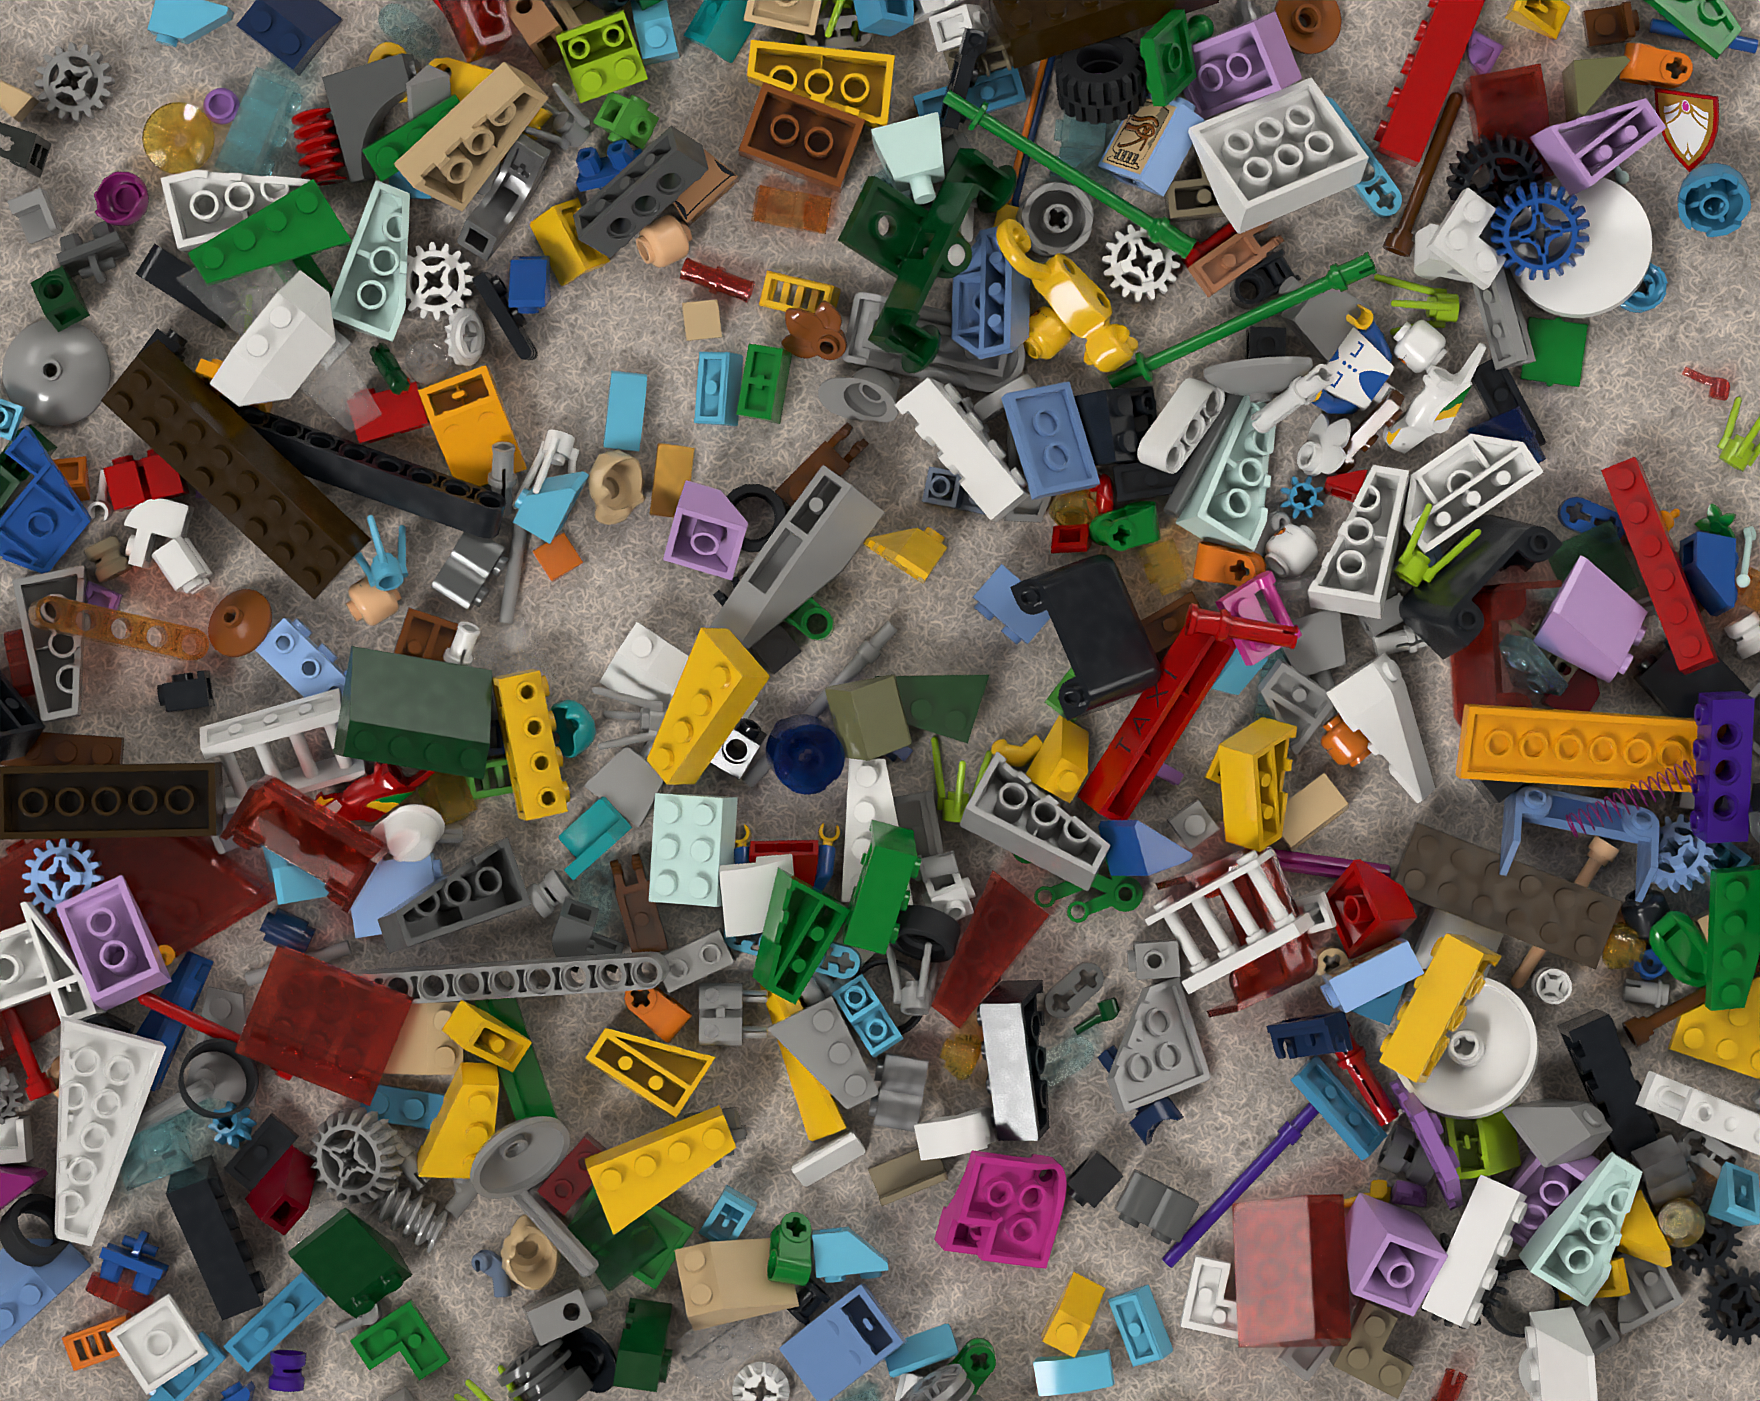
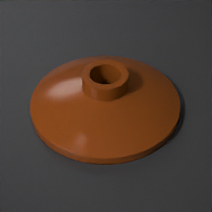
[1274,0,1342,54]
[208,589,272,657]

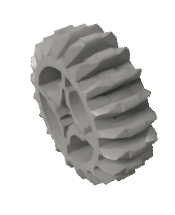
[309,1107,406,1204]

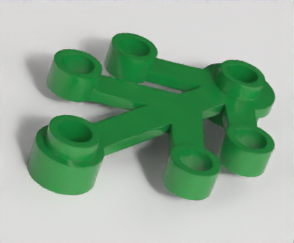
[1012,853,1143,923]

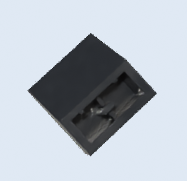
[1074,386,1157,467]

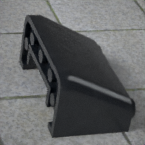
[1399,514,1563,660]
[1010,554,1161,721]

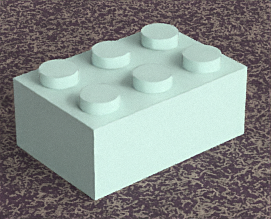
[649,792,738,907]

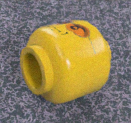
[1023,306,1072,359]

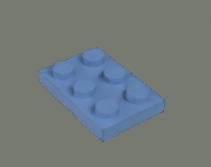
[1001,382,1100,500]

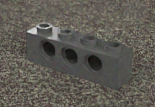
[573,126,709,258]

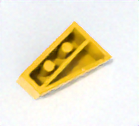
[1218,717,1297,852]

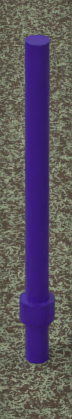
[1161,1102,1319,1268]

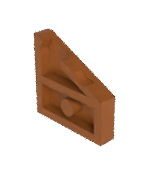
[393,607,458,662]

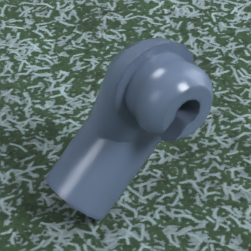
[471,1250,512,1298]

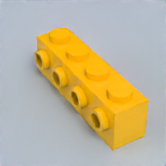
[492,669,570,821]

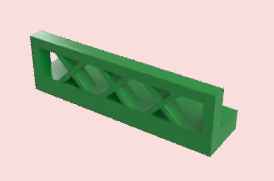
[474,986,559,1121]

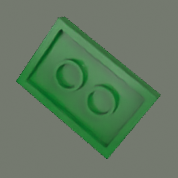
[567,1186,695,1290]

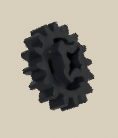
[1662,1197,1743,1276]
[1698,1266,1760,1346]

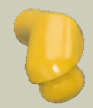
[991,735,1043,767]

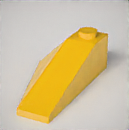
[864,526,948,584]

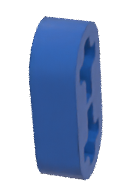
[1558,497,1625,544]

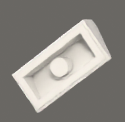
[791,1129,866,1187]

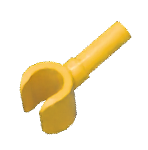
[1340,1179,1391,1209]

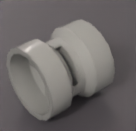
[526,869,574,919]

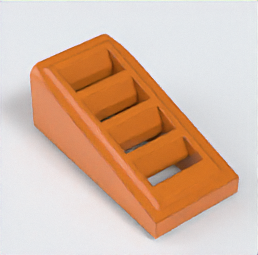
[62,1312,132,1371]

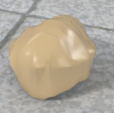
[588,449,646,525]
[501,1214,561,1290]

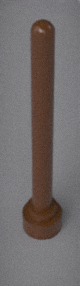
[1383,92,1463,257]
[1622,955,1760,1048]

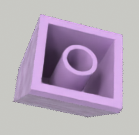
[1532,555,1648,684]
[1342,1192,1448,1316]

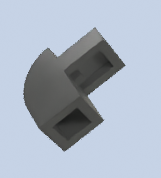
[552,897,625,974]

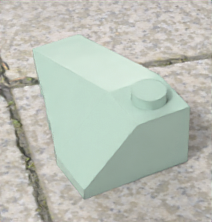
[330,180,410,342]
[1176,396,1276,553]
[1518,1152,1642,1307]

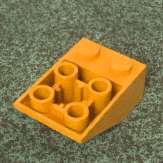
[418,365,527,487]

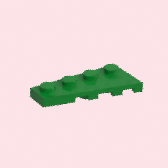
[188,179,352,286]
[1705,865,1760,1011]

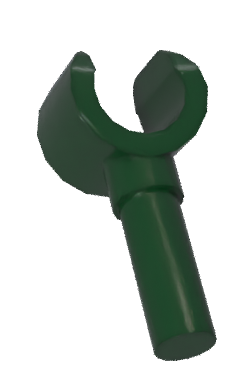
[1073,997,1120,1035]

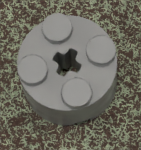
[1016,182,1093,257]

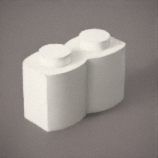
[151,536,213,595]

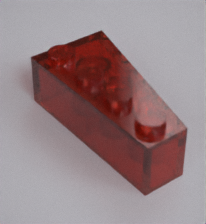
[931,870,1052,1029]

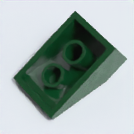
[288,1207,413,1319]

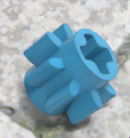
[1280,476,1324,519]
[208,1101,257,1149]

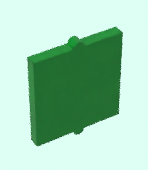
[1520,317,1588,387]

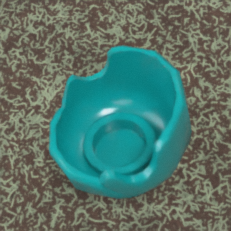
[550,699,597,758]

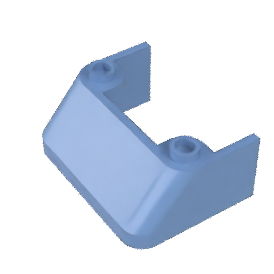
[1499,784,1659,902]

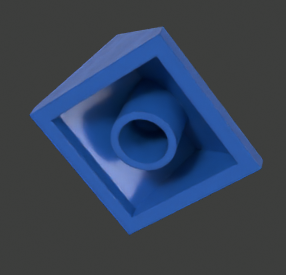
[1098,820,1193,876]

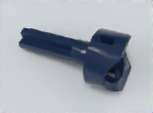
[1097,1045,1184,1146]

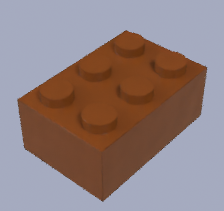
[738,82,866,193]

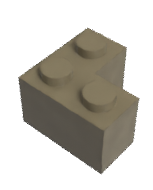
[1164,150,1226,223]
[1329,1297,1414,1399]

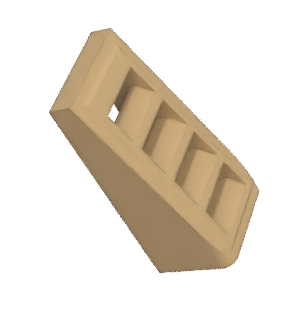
[0,80,39,122]

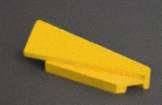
[760,984,847,1141]

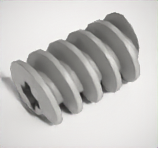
[368,1179,448,1254]

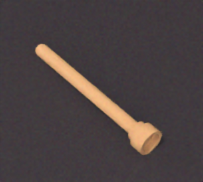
[1511,836,1620,989]

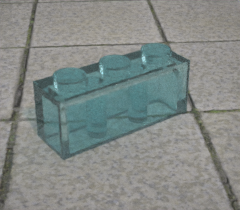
[214,66,303,176]

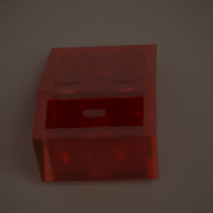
[1463,63,1554,187]

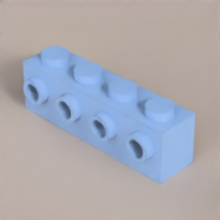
[255,618,347,698]

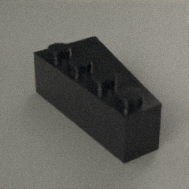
[166,1155,268,1321]

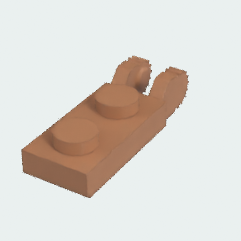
[1188,221,1284,298]

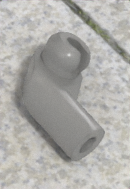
[1254,511,1291,558]

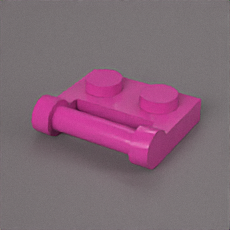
[1215,570,1302,666]

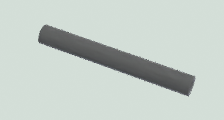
[1163,392,1244,518]

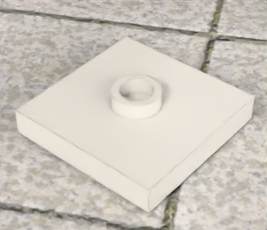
[107,1293,209,1395]

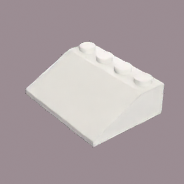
[1188,77,1369,234]
[1524,1307,1598,1401]

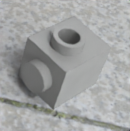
[1127,939,1181,980]

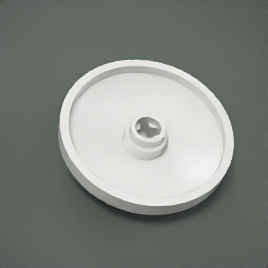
[1507,177,1652,318]
[1393,977,1539,1119]

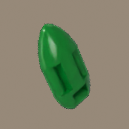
[1649,911,1708,987]

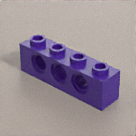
[1690,691,1755,843]

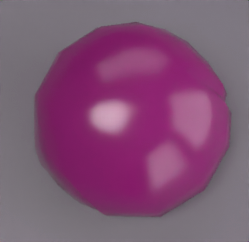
[94,172,149,226]

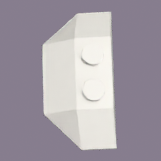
[209,270,336,407]
[1403,434,1543,554]

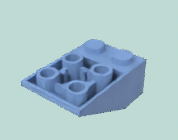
[779,1283,908,1401]

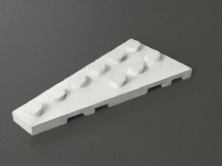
[55,1016,166,1246]

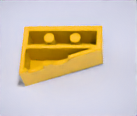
[585,1028,716,1120]
[417,1062,499,1179]

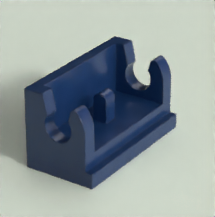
[1266,1011,1353,1059]

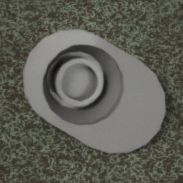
[818,367,900,422]

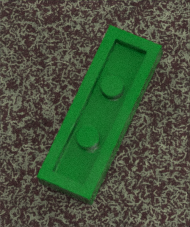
[361,94,460,182]

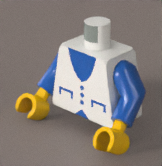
[1311,304,1402,415]

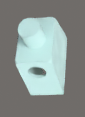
[871,112,945,204]

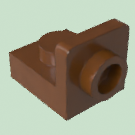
[1582,1,1640,48]

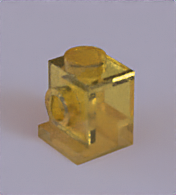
[1137,538,1188,596]

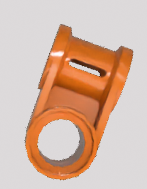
[1619,43,1693,89]
[1193,541,1266,586]
[624,986,692,1043]

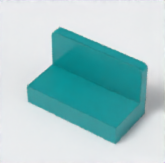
[683,0,756,63]
[559,797,632,880]

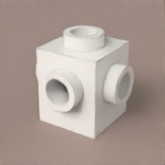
[921,871,976,920]

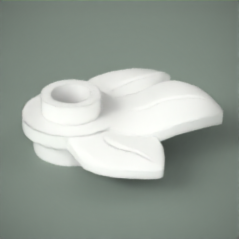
[1297,413,1351,477]

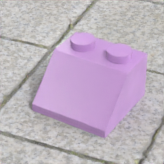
[663,480,748,580]

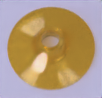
[142,102,215,174]

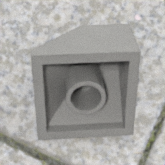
[1502,1097,1613,1168]

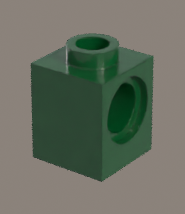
[30,266,90,332]

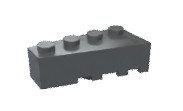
[377,837,531,954]

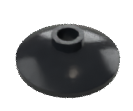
[560,1326,617,1393]

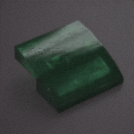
[1547,520,1640,592]
[568,1203,668,1291]

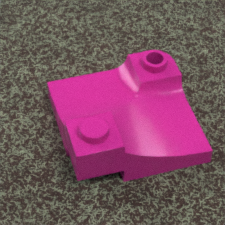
[934,1150,1067,1269]

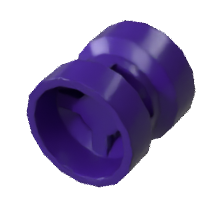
[268,1350,307,1392]

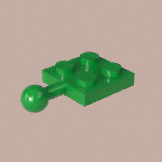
[1140,9,1214,106]

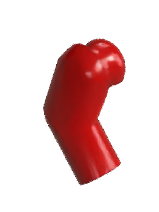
[1088,473,1114,519]

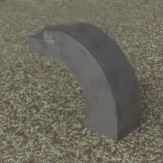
[457,133,551,261]

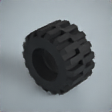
[1055,35,1148,125]

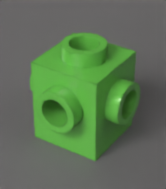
[593,92,659,150]

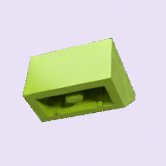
[555,10,648,104]
[1440,1104,1521,1180]

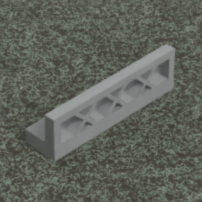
[1472,220,1536,370]

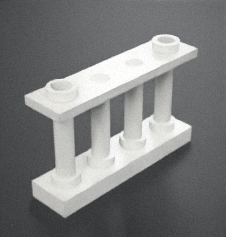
[199,688,367,815]
[1145,849,1315,994]
[1636,1070,1760,1155]

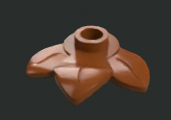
[781,301,847,360]

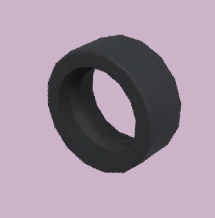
[726,484,787,552]
[890,905,961,963]
[0,1194,70,1267]

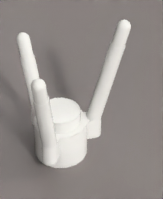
[512,430,579,509]

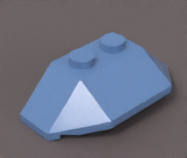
[951,226,1030,359]
[0,1238,91,1348]

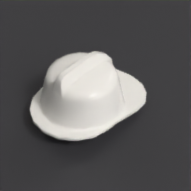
[371,804,445,862]

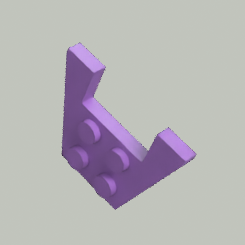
[1389,1078,1463,1211]

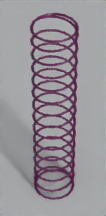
[1566,760,1697,839]

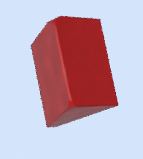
[1324,469,1368,502]
[1051,524,1092,554]

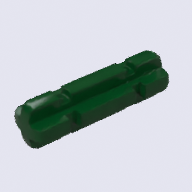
[369,343,410,395]

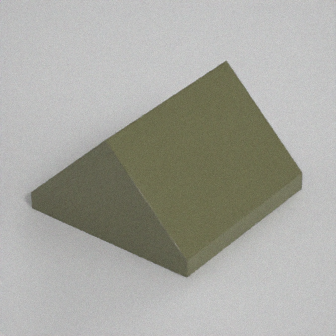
[1562,56,1631,122]
[825,674,912,761]

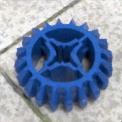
[1490,182,1590,280]

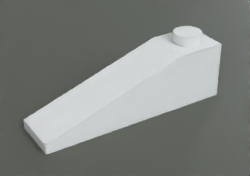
[160,170,310,253]
[600,622,758,719]
[1326,652,1435,803]

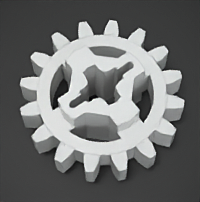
[1101,224,1180,302]
[406,242,474,322]

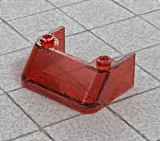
[1449,580,1562,727]
[220,774,389,913]
[1155,846,1318,1018]

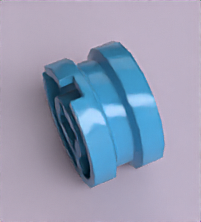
[1620,263,1668,313]

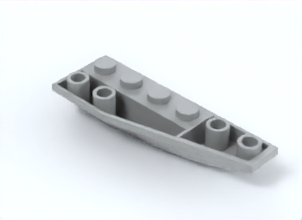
[709,465,885,650]

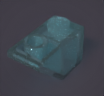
[1050,110,1107,184]

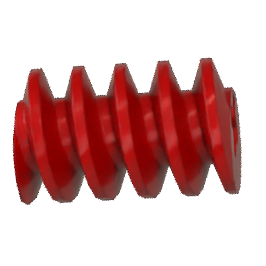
[291,108,347,186]

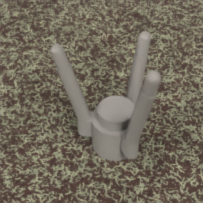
[524,83,591,150]
[592,687,668,750]
[886,942,941,1016]

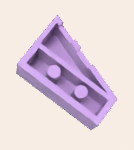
[1529,98,1667,195]

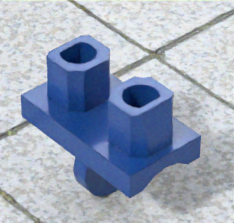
[576,139,643,192]
[99,1230,169,1295]

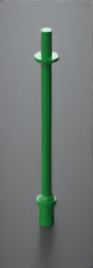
[942,90,1196,259]
[1107,251,1377,389]

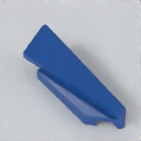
[135,951,214,1092]

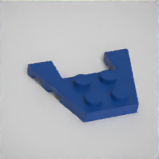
[0,425,92,574]

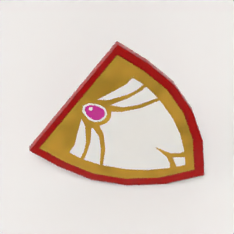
[1654,88,1719,172]

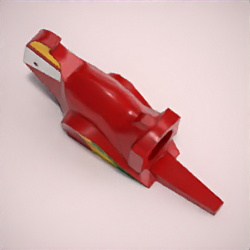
[315,762,435,824]

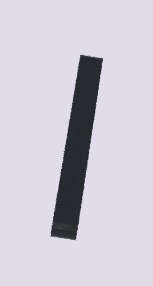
[219,396,506,538]

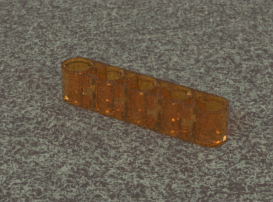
[28,596,209,662]

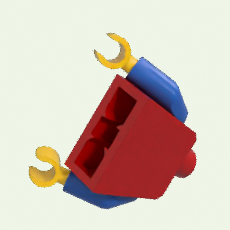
[734,823,840,891]

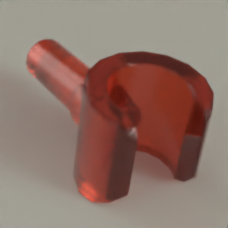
[1682,367,1730,401]

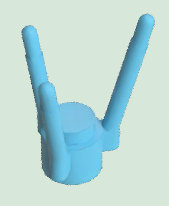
[355,515,409,591]

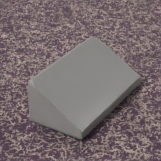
[406,64,451,120]

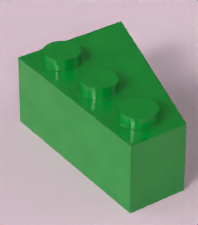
[842,820,921,955]
[752,867,851,1004]

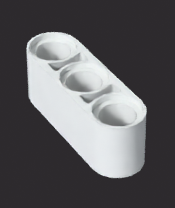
[1137,377,1225,474]

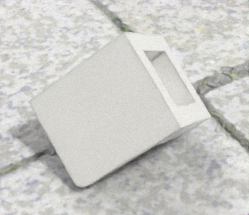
[0,1115,34,1164]

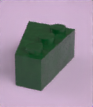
[875,675,989,744]
[613,1298,673,1392]

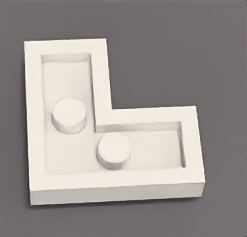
[1426,188,1506,290]
[1180,1255,1258,1342]

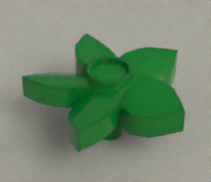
[1695,503,1736,538]

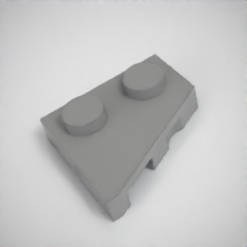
[1258,658,1334,754]
[1616,1252,1684,1335]

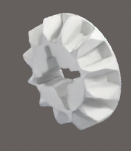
[444,308,485,366]
[732,1362,790,1401]

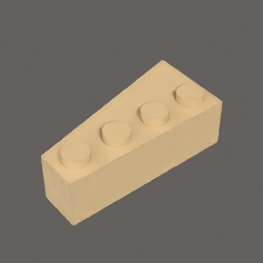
[394,62,549,212]

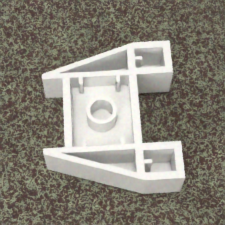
[0,901,106,1051]

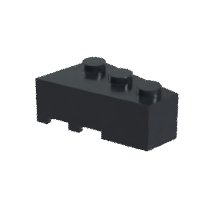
[0,670,46,762]

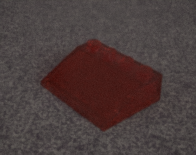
[234,944,414,1106]
[1232,1194,1351,1348]

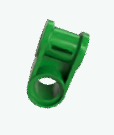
[1089,501,1161,551]
[784,597,835,641]
[767,1212,812,1286]
[946,1337,996,1395]

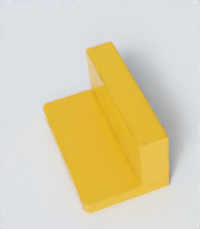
[530,197,610,286]

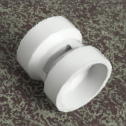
[1724,611,1760,659]
[1531,966,1572,1004]

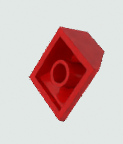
[1326,859,1417,959]

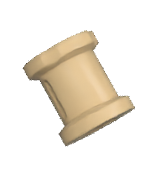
[1313,946,1349,976]

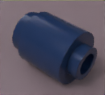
[259,908,316,955]

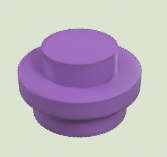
[203,88,240,125]

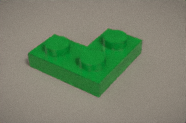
[350,1299,451,1381]

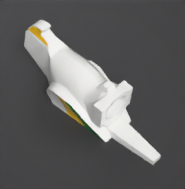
[1383,343,1486,454]

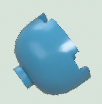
[1677,162,1751,237]

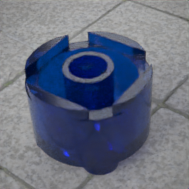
[766,714,845,795]

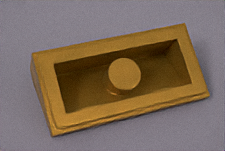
[650,443,695,518]

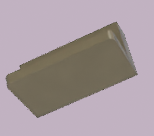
[868,1148,948,1206]

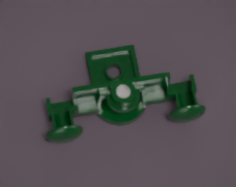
[838,148,1017,373]

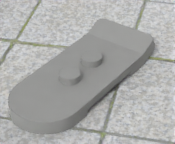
[842,292,1025,393]

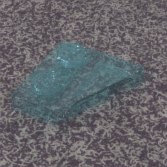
[1499,634,1569,696]

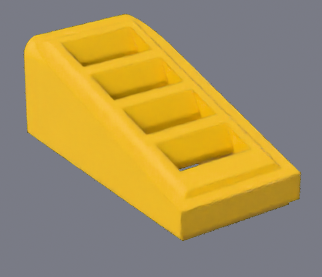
[759,270,841,313]

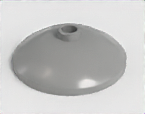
[2,319,111,426]
[1204,356,1313,403]
[470,1116,570,1199]

